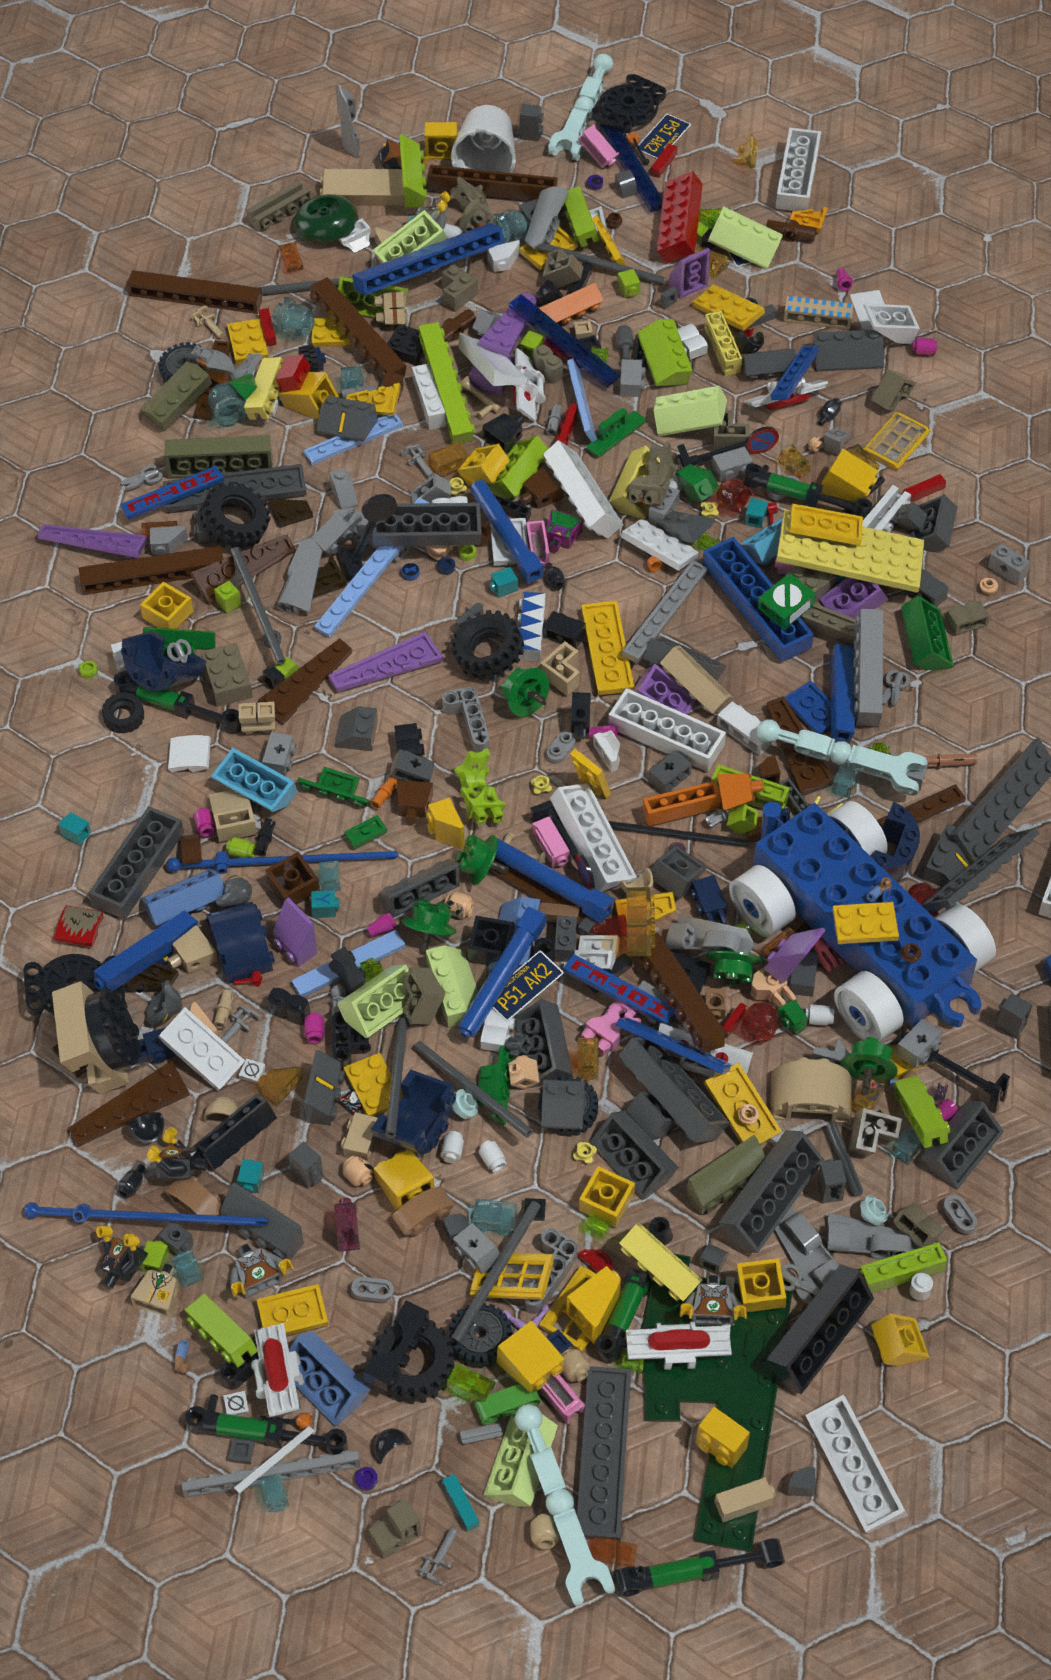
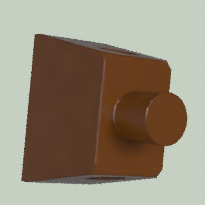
[519,467,563,509]
[397,780,434,824]

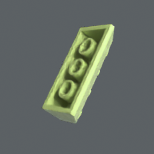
[708,206,783,269]
[373,210,447,263]
[654,385,727,437]
[426,945,478,1028]
[337,964,410,1038]
[483,1414,558,1507]

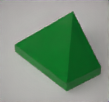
[229,373,257,400]

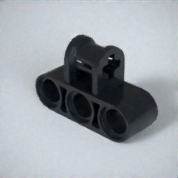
[332,1011,371,1071]
[219,1336,259,1390]

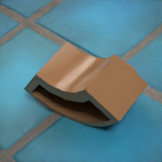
[165,1176,222,1226]
[392,1186,454,1235]

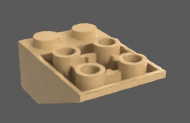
[209,790,257,842]

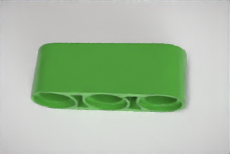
[474,1384,541,1425]

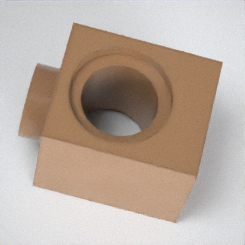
[705,988,726,1020]

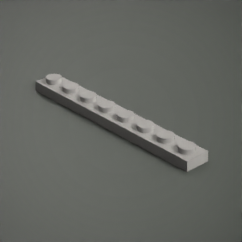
[622,560,708,663]
[182,1450,360,1498]

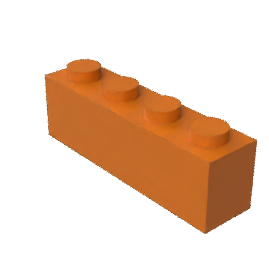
[534,283,604,331]
[642,781,721,826]

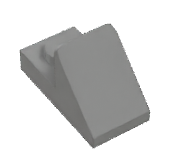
[824,428,851,455]
[812,1039,849,1066]

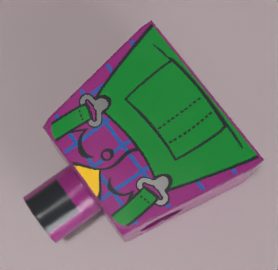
[546,510,583,552]

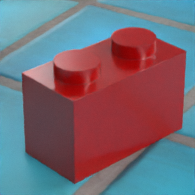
[275,355,311,392]

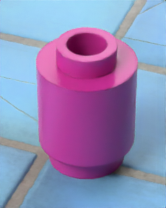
[912,337,937,356]
[193,808,216,837]
[304,1012,325,1044]

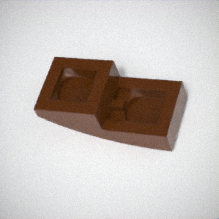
[181,834,202,864]

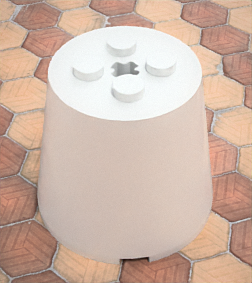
[451,105,516,173]

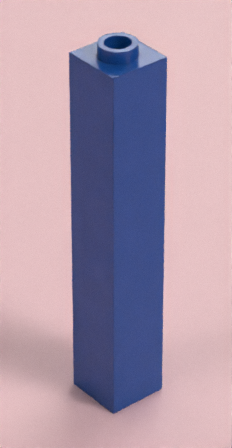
[830,644,855,744]
[94,910,198,990]

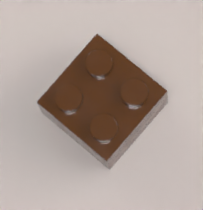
[265,852,320,905]

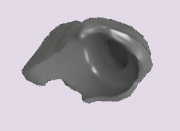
[216,875,252,907]
[146,980,183,1025]

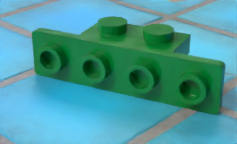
[586,408,646,458]
[143,627,216,656]
[297,767,370,807]
[476,1045,514,1125]

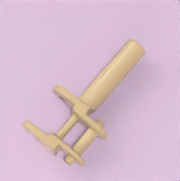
[191,306,225,339]

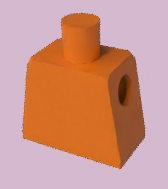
[717,774,764,810]

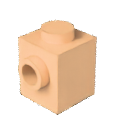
[508,1055,539,1090]

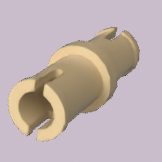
[213,989,235,1029]

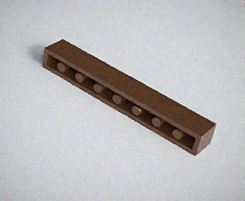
[427,165,558,201]
[127,270,262,314]
[310,277,406,380]
[78,546,223,595]
[634,932,725,1053]

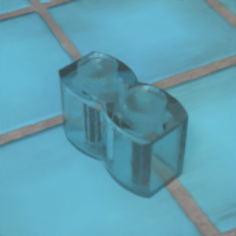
[472,1199,518,1236]

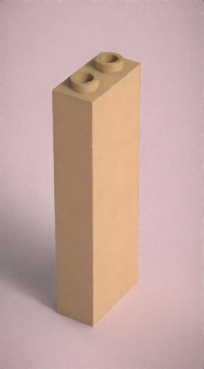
[320,169,405,206]

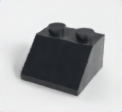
[468,915,514,964]

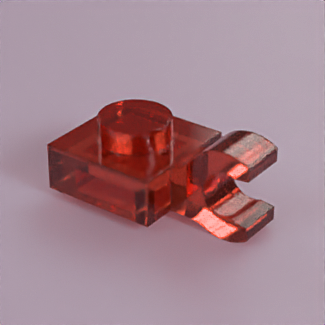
[592,914,629,937]

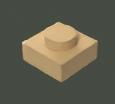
[573,320,593,339]

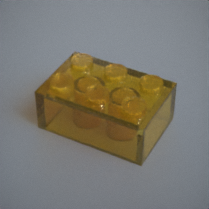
[627,887,655,956]

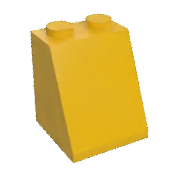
[278,372,339,420]
[821,449,878,502]
[373,1150,434,1211]
[566,1266,621,1344]
[496,1321,565,1393]

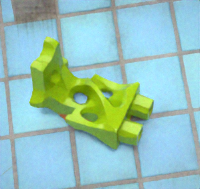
[454,749,506,824]

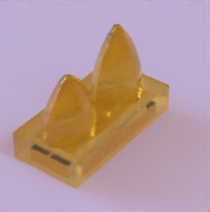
[732,133,758,168]
[695,247,729,278]

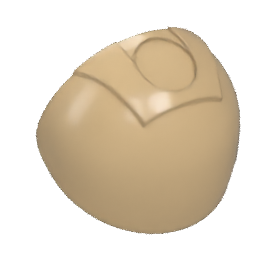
[619,868,653,897]
[204,1097,238,1121]

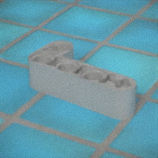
[442,687,489,753]
[524,1228,578,1314]

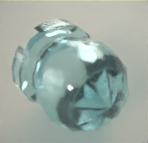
[486,210,528,245]
[272,297,315,338]
[208,382,247,427]

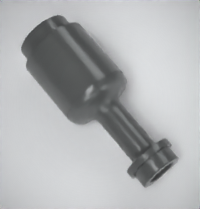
[616,325,634,363]

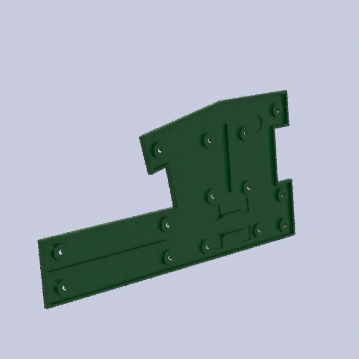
[643,1254,795,1553]

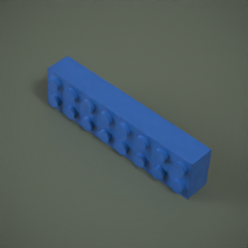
[702,537,814,662]

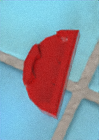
[722,1003,747,1036]
[578,1249,614,1274]

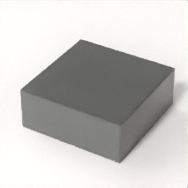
[660,286,677,310]
[228,1438,255,1465]

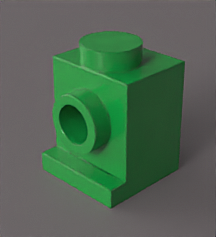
[777,1000,808,1034]

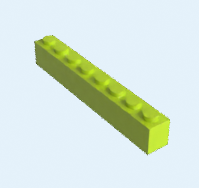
[419,322,475,445]

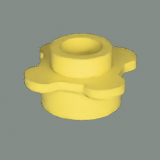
[450,478,467,495]
[701,502,719,518]
[531,775,552,794]
[573,1142,597,1164]

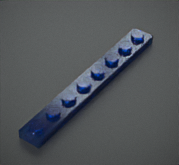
[600,124,663,212]
[509,294,620,388]

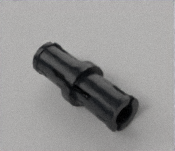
[254,818,276,857]

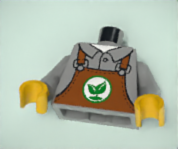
[409,191,450,228]
[230,1244,294,1299]
[680,1275,747,1326]

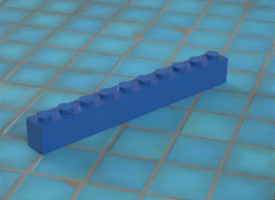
[352,223,504,295]

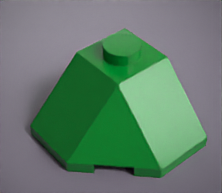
[675,464,719,504]

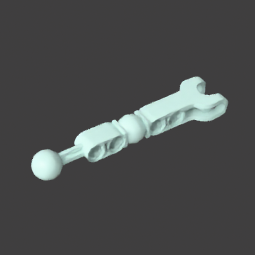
[549,54,613,161]
[757,719,928,795]
[515,1404,615,1607]

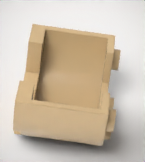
[770,1057,852,1125]

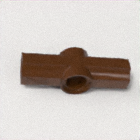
[766,220,816,242]
[442,309,476,342]

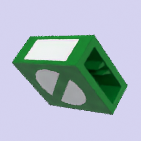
[758,573,816,630]

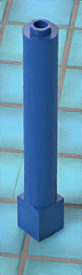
[470,480,543,584]
[495,838,614,923]
[457,906,547,1039]

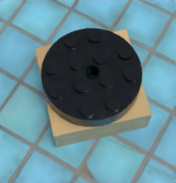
[52,981,142,1094]

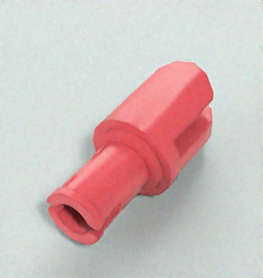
[813,937,844,973]

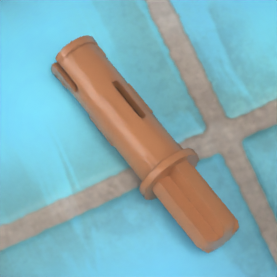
[923,753,977,768]

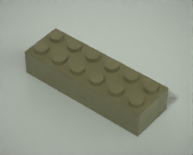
[165,435,273,479]

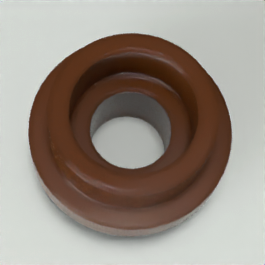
[606,212,622,228]
[901,943,921,963]

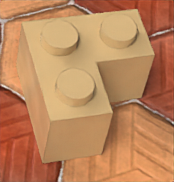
[540,642,580,696]

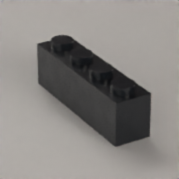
[194,1094,277,1170]

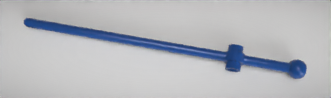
[167,851,398,874]
[24,1202,269,1226]

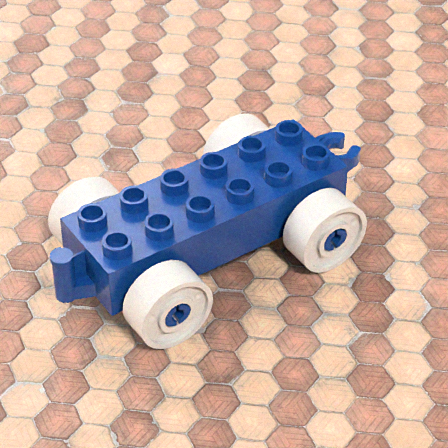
[729,801,996,1042]

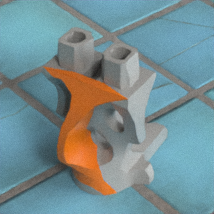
[191,345,263,385]

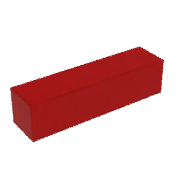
[650,143,678,178]
[258,308,277,347]
[903,474,946,503]

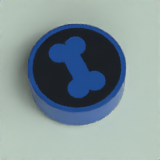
[402,563,420,581]

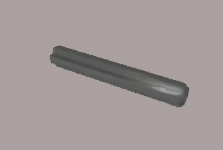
[826,1122,863,1197]

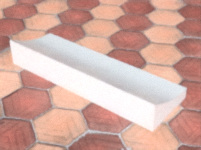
[458,333,526,386]
[550,783,637,892]
[806,1395,908,1534]

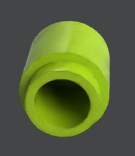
[226,837,256,858]

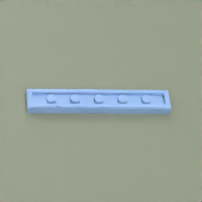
[567,358,597,442]
[303,413,403,466]
[291,930,405,997]

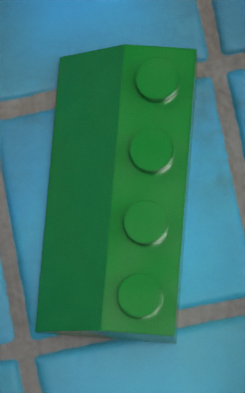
[901,595,954,670]

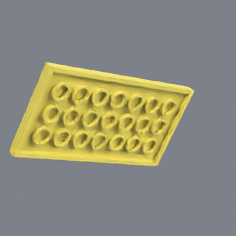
[776,509,924,593]

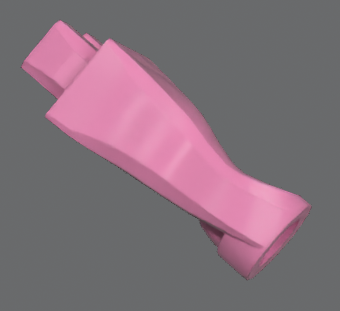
[581,1001,641,1056]

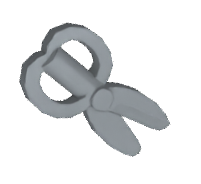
[121,465,163,490]
[167,639,198,683]
[882,670,910,706]
[781,1264,820,1305]

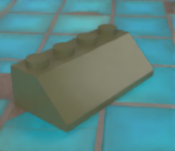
[140,362,212,431]
[686,1135,766,1216]

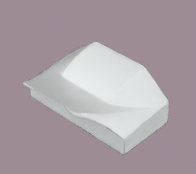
[338,218,371,252]
[593,730,620,773]

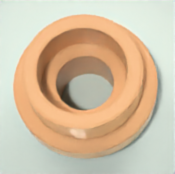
[808,436,824,453]
[980,578,998,595]
[738,1104,759,1125]

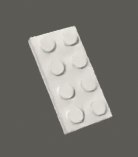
[621,519,699,571]
[157,1007,245,1091]

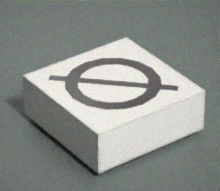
[239,1058,266,1084]
[223,1391,249,1416]

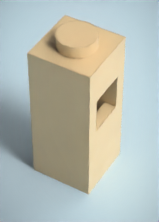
[715,1477,776,1522]

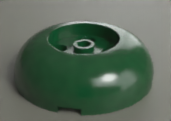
[294,194,359,243]

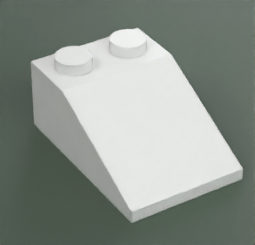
[863,303,920,344]

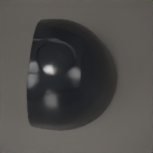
[536,280,564,305]
[734,331,764,353]
[127,1112,164,1144]
[373,1428,412,1464]

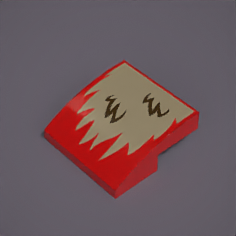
[54,905,104,947]

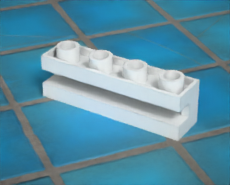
[862,485,911,532]

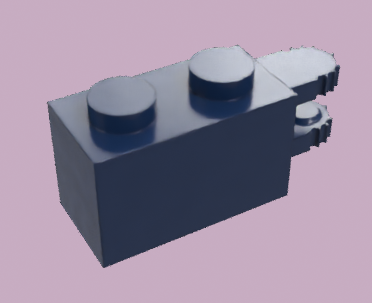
[689,875,728,925]
[136,1027,179,1064]

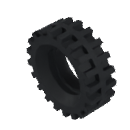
[199,482,271,550]
[451,610,525,680]
[371,1320,455,1404]

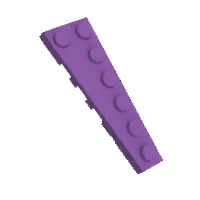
[479,292,538,357]
[38,524,147,559]
[328,632,443,692]

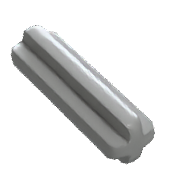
[460,1423,503,1444]

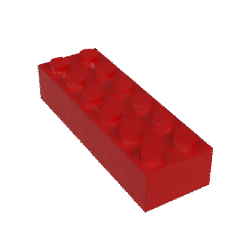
[656,171,703,264]

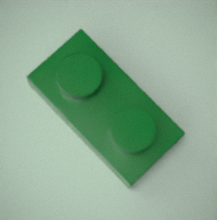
[344,815,387,849]

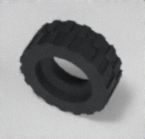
[102,692,145,734]

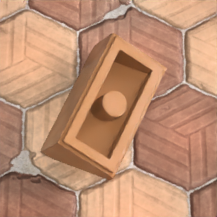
[539,903,580,924]

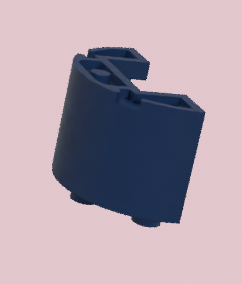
[121,631,207,691]
[872,802,920,882]
[206,901,275,984]
[371,1069,456,1154]

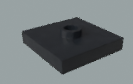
[673,952,711,994]

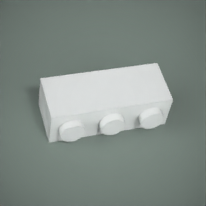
[717,701,774,756]

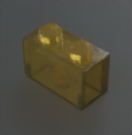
[428,441,469,477]

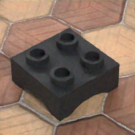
[387,324,423,366]
[328,947,366,996]

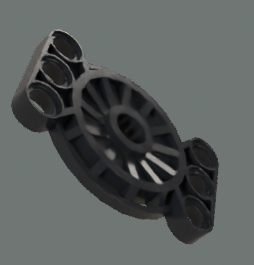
[591,74,666,134]
[23,954,125,1016]

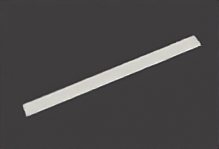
[234,1426,315,1493]

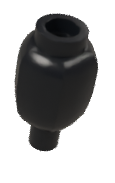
[818,398,842,426]
[545,562,565,590]
[118,1164,146,1199]

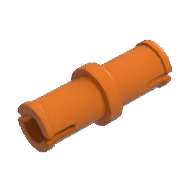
[370,777,397,810]

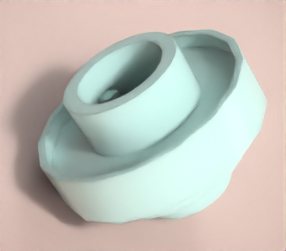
[452,1089,478,1119]
[860,1196,888,1226]

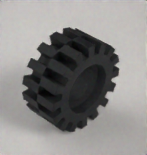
[298,344,319,372]

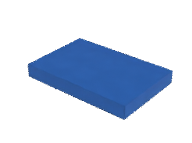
[784,681,831,735]

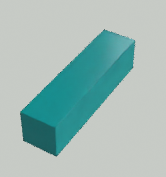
[442,1473,480,1532]

